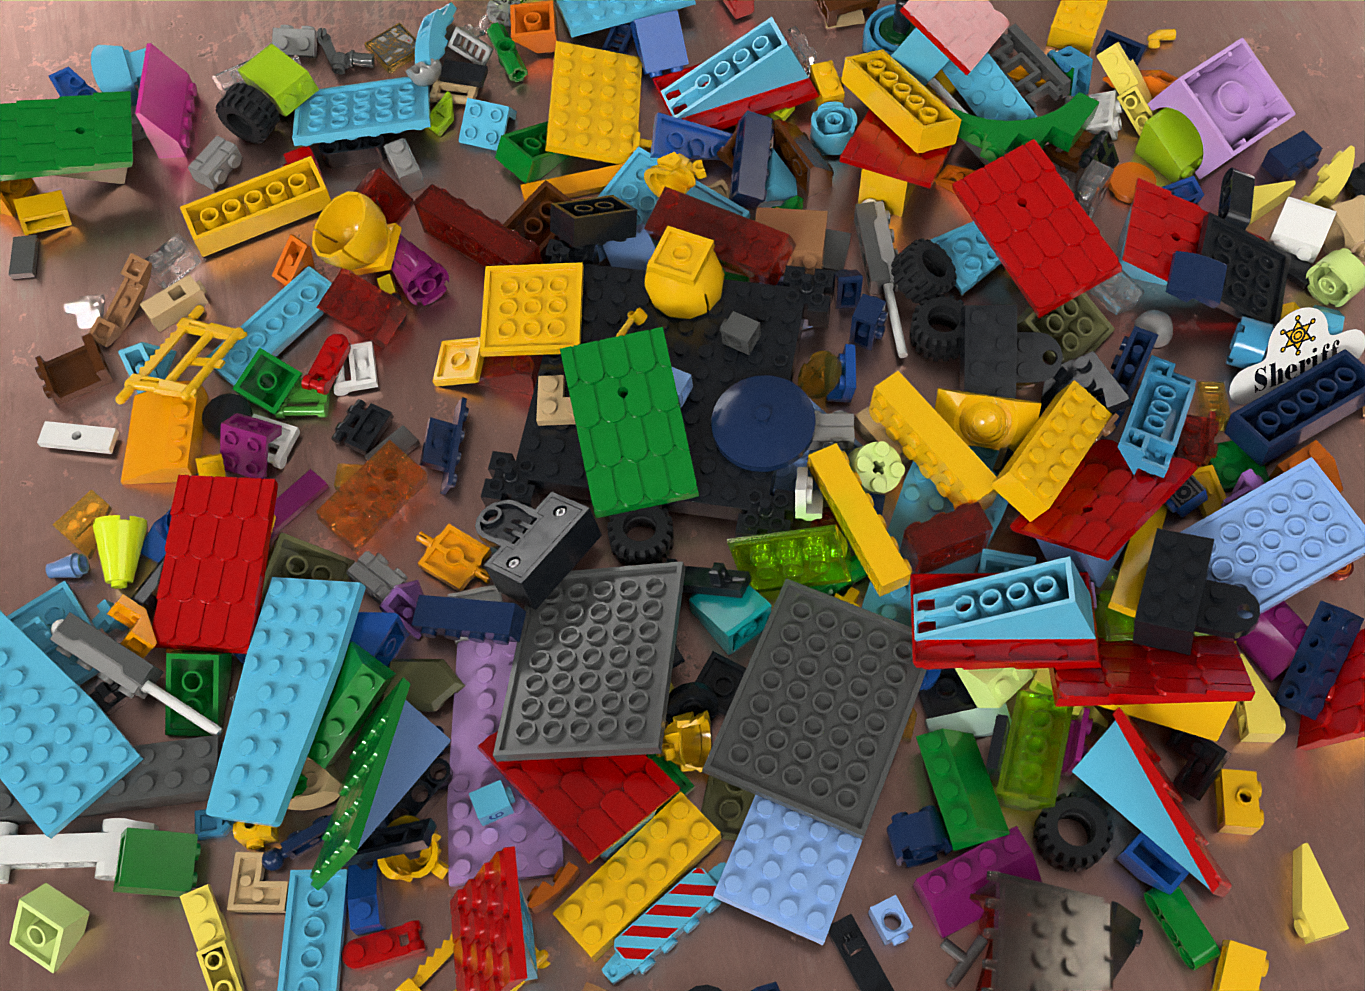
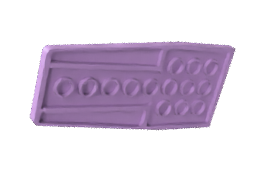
[447,639,564,887]

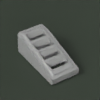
[447,26,493,66]

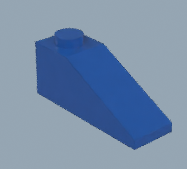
[348,860,387,936]

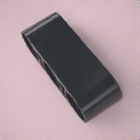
[319,134,387,169]
[1218,167,1255,230]
[388,758,453,823]

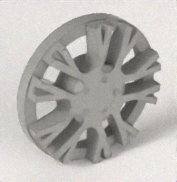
[486,0,521,27]

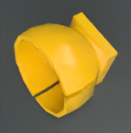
[312,191,402,275]
[644,226,725,319]

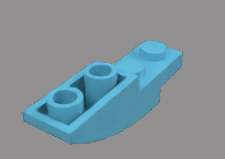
[415,2,457,65]

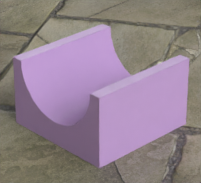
[1147,37,1296,179]

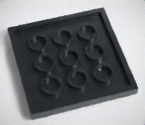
[1196,212,1291,328]

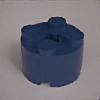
[886,805,953,867]

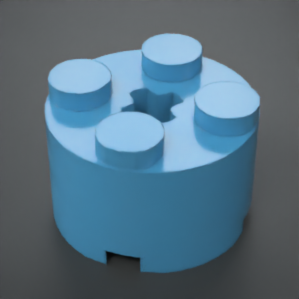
[1225,316,1274,369]

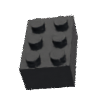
[550,195,637,248]

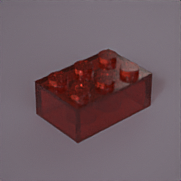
[316,268,409,349]
[900,502,993,574]

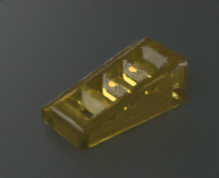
[1197,381,1231,431]

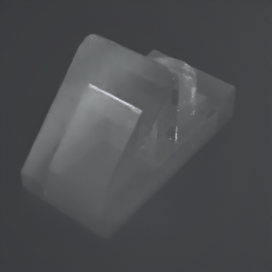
[64,294,105,328]

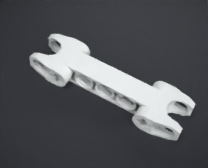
[0,818,159,884]

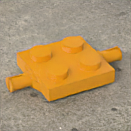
[416,524,492,592]

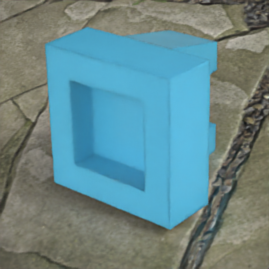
[92,599,128,634]

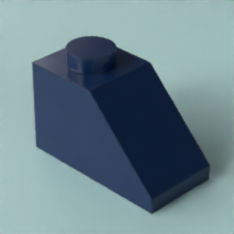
[833,269,863,309]

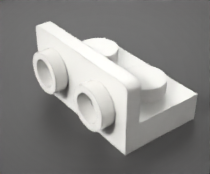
[1085,90,1124,140]
[795,467,824,521]

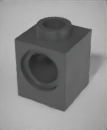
[720,311,761,355]

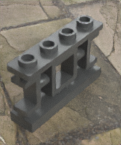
[989,24,1071,114]

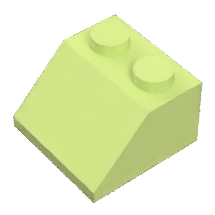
[955,667,1034,708]
[9,883,90,973]

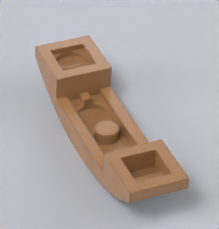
[89,253,152,348]

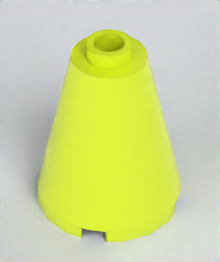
[93,515,148,589]

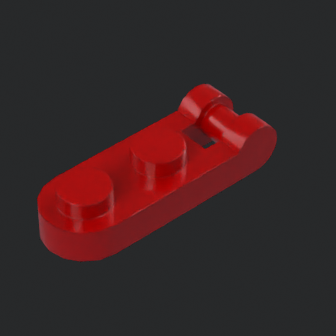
[301,333,351,395]
[342,920,426,971]

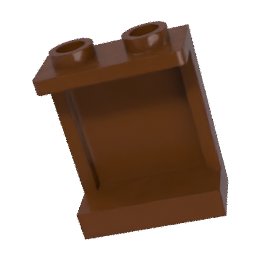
[815,0,880,27]
[35,333,114,405]

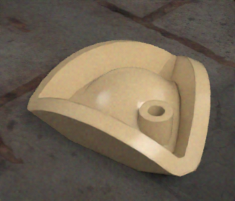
[287,756,343,810]

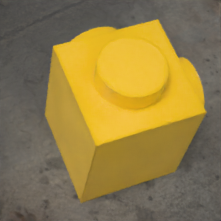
[233,822,279,850]

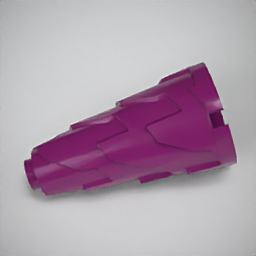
[391,234,449,306]

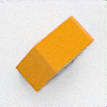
[107,594,157,658]

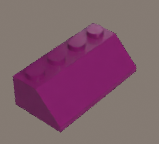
[1233,601,1318,682]
[912,826,1043,939]

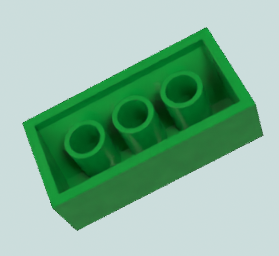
[308,641,396,769]
[916,728,1010,851]

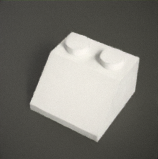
[1268,196,1337,264]

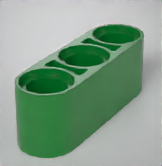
[1144,886,1220,971]

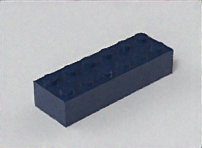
[1224,349,1365,467]

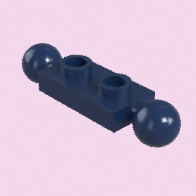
[261,814,332,871]

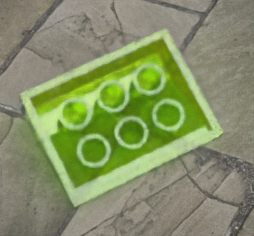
[727,524,852,593]

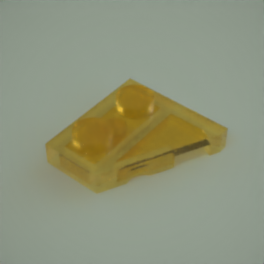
[52,489,112,559]

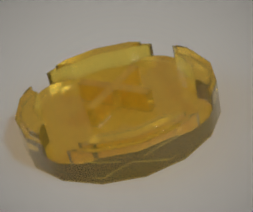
[798,351,842,399]

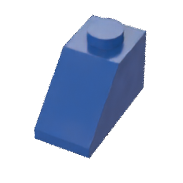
[1116,831,1189,895]

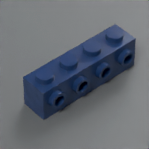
[729,110,774,210]
[1096,326,1158,427]
[412,595,526,645]
[1274,601,1364,720]

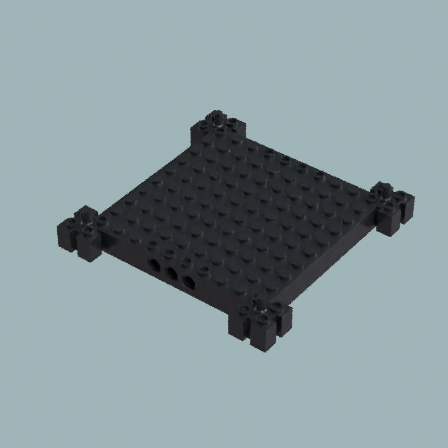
[481,239,835,552]

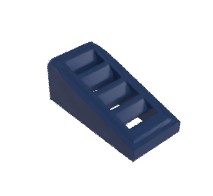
[601,24,634,54]

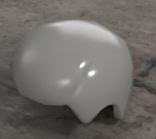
[405,58,442,87]
[1134,310,1173,348]

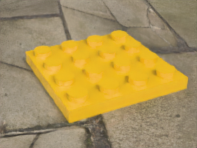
[479,262,584,357]

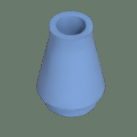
[45,553,89,579]

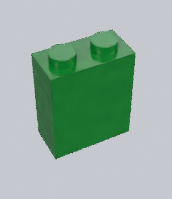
[113,827,201,897]

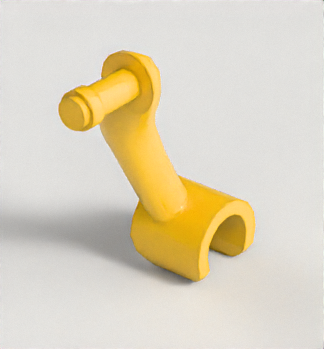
[616,307,648,337]

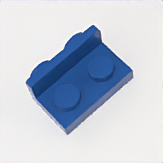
[826,344,856,403]

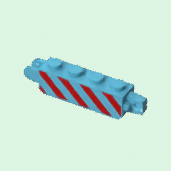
[601,862,726,985]

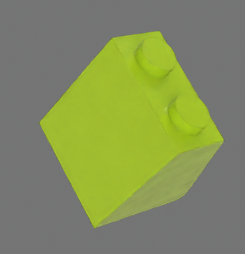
[238,44,319,116]
[1135,107,1204,183]

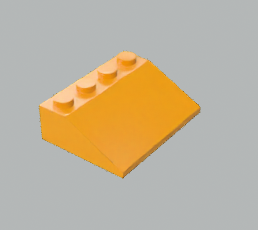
[121,381,208,485]

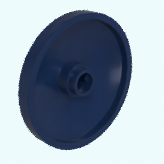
[711,375,816,472]

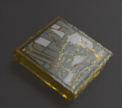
[364,22,416,74]

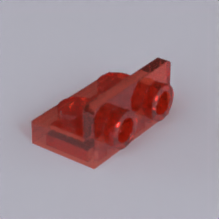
[1175,411,1219,467]

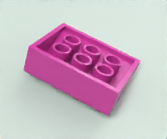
[135,43,197,159]

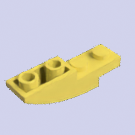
[1097,42,1157,136]
[1301,145,1355,209]
[180,884,244,991]

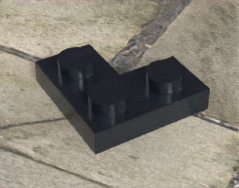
[1166,730,1231,801]

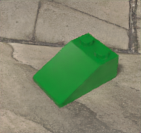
[495,121,570,183]
[165,650,232,736]

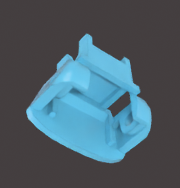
[91,45,146,107]

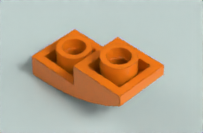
[527,862,581,914]

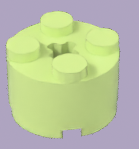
[1306,248,1365,307]
[848,441,905,494]

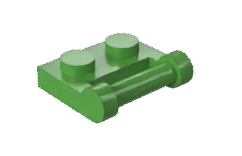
[276,377,331,419]

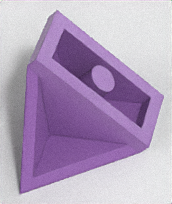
[379,580,424,639]

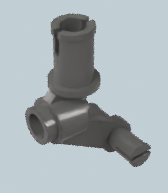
[317,28,375,74]

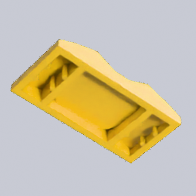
[934,388,1041,452]

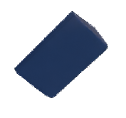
[1096,29,1147,66]

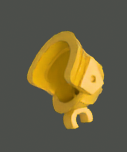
[644,152,707,206]
[656,710,713,772]
[377,816,449,883]

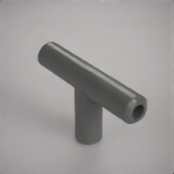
[940,935,988,988]

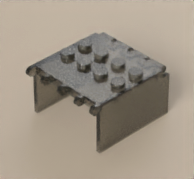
[973,871,1113,991]

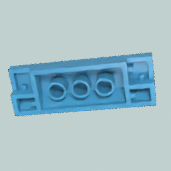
[1118,355,1196,478]

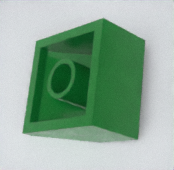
[232,348,302,415]

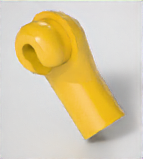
[1147,29,1176,49]

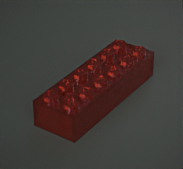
[413,184,543,269]
[644,186,796,285]

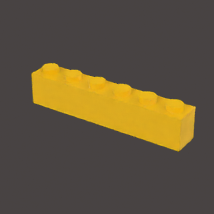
[807,443,912,597]

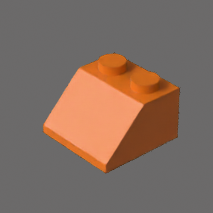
[510,0,558,53]
[1269,440,1344,493]

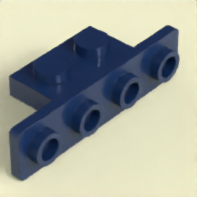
[420,397,469,495]

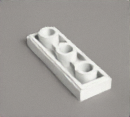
[37,421,119,454]

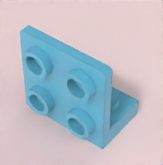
[458,98,517,151]

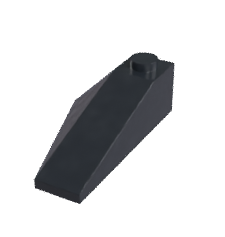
[1081,901,1143,991]

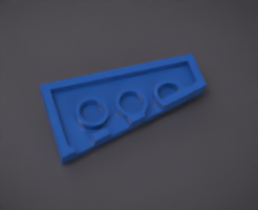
[48,66,97,97]
[650,112,735,160]

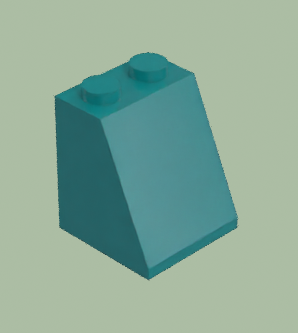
[689,569,772,656]

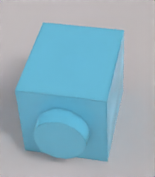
[469,780,516,826]

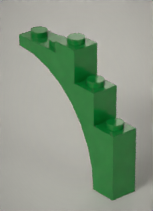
[951,92,1099,162]

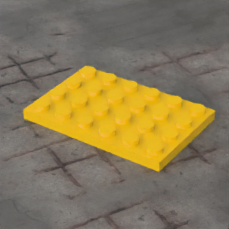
[545,41,642,164]

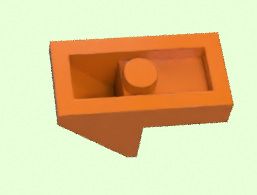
[272,234,315,286]

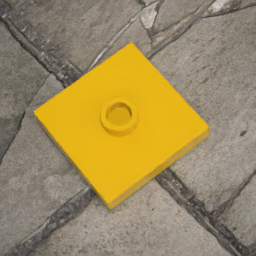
[432,337,484,387]

